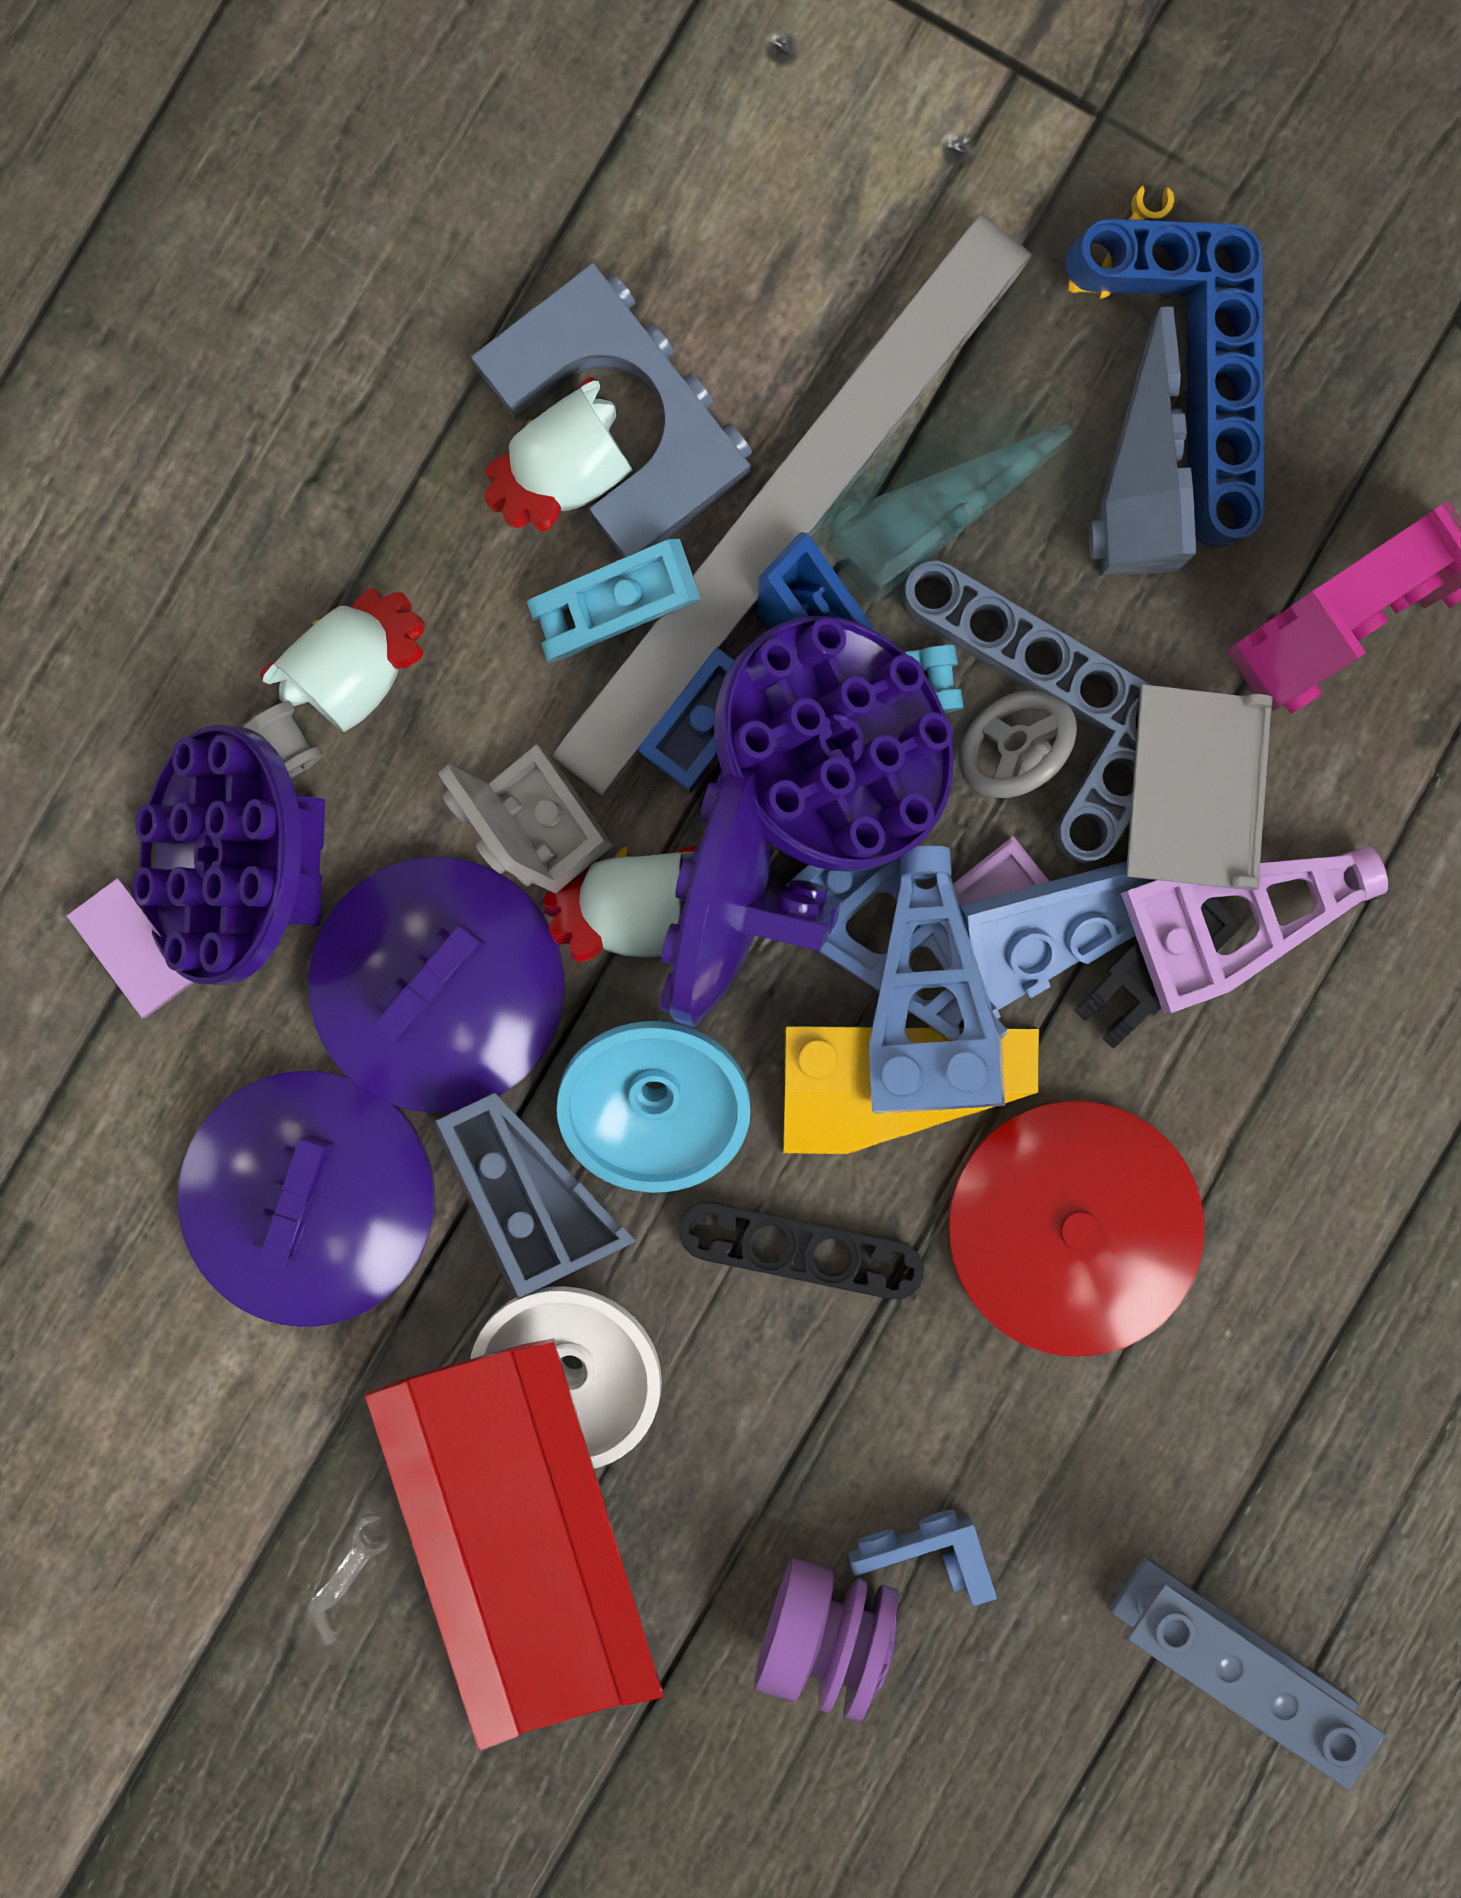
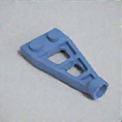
[869,846,1005,1114]
[785,858,1009,1041]

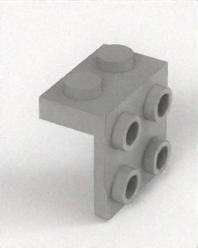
[438,744,614,894]

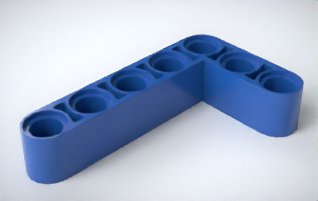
[1065,219,1264,548]

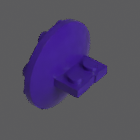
[714,616,954,872]
[132,725,325,985]
[660,770,842,1027]
[309,857,565,1112]
[178,1070,435,1327]

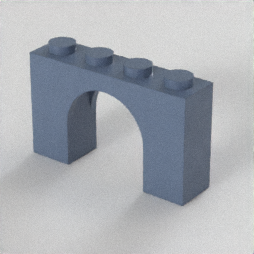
[471,263,753,558]

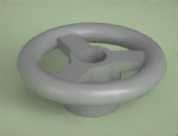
[959,690,1077,798]

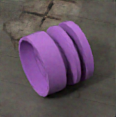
[754,1557,899,1723]

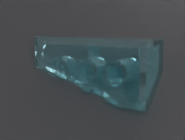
[825,423,1074,606]

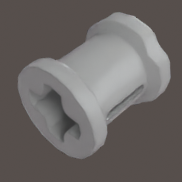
[243,701,323,778]

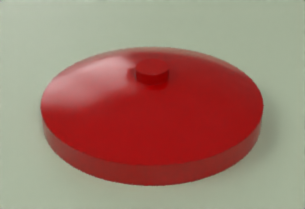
[948,1100,1205,1357]

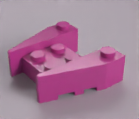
[1225,501,1461,714]

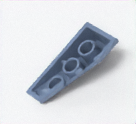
[1089,307,1196,576]

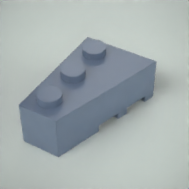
[432,1093,636,1298]

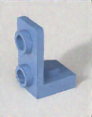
[848,1510,997,1606]

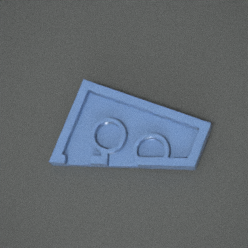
[959,861,1149,1019]

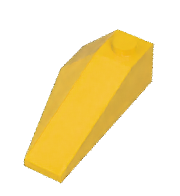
[783,1026,1039,1154]

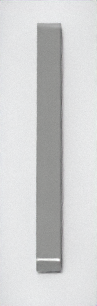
[553,215,1032,797]

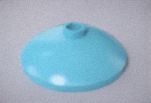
[557,1021,750,1193]

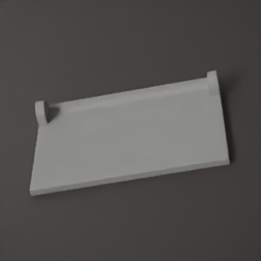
[1126,684,1273,890]

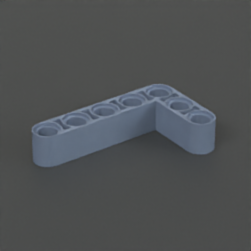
[902,561,1150,863]

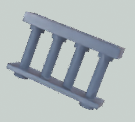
[1109,1556,1387,1791]

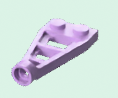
[1121,846,1388,1014]

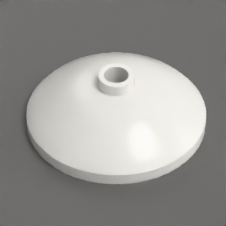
[470,1286,662,1469]

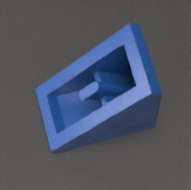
[757,532,874,629]

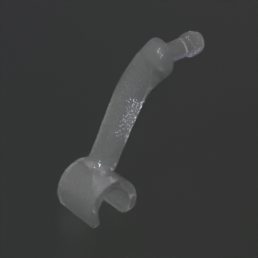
[305,1511,393,1646]

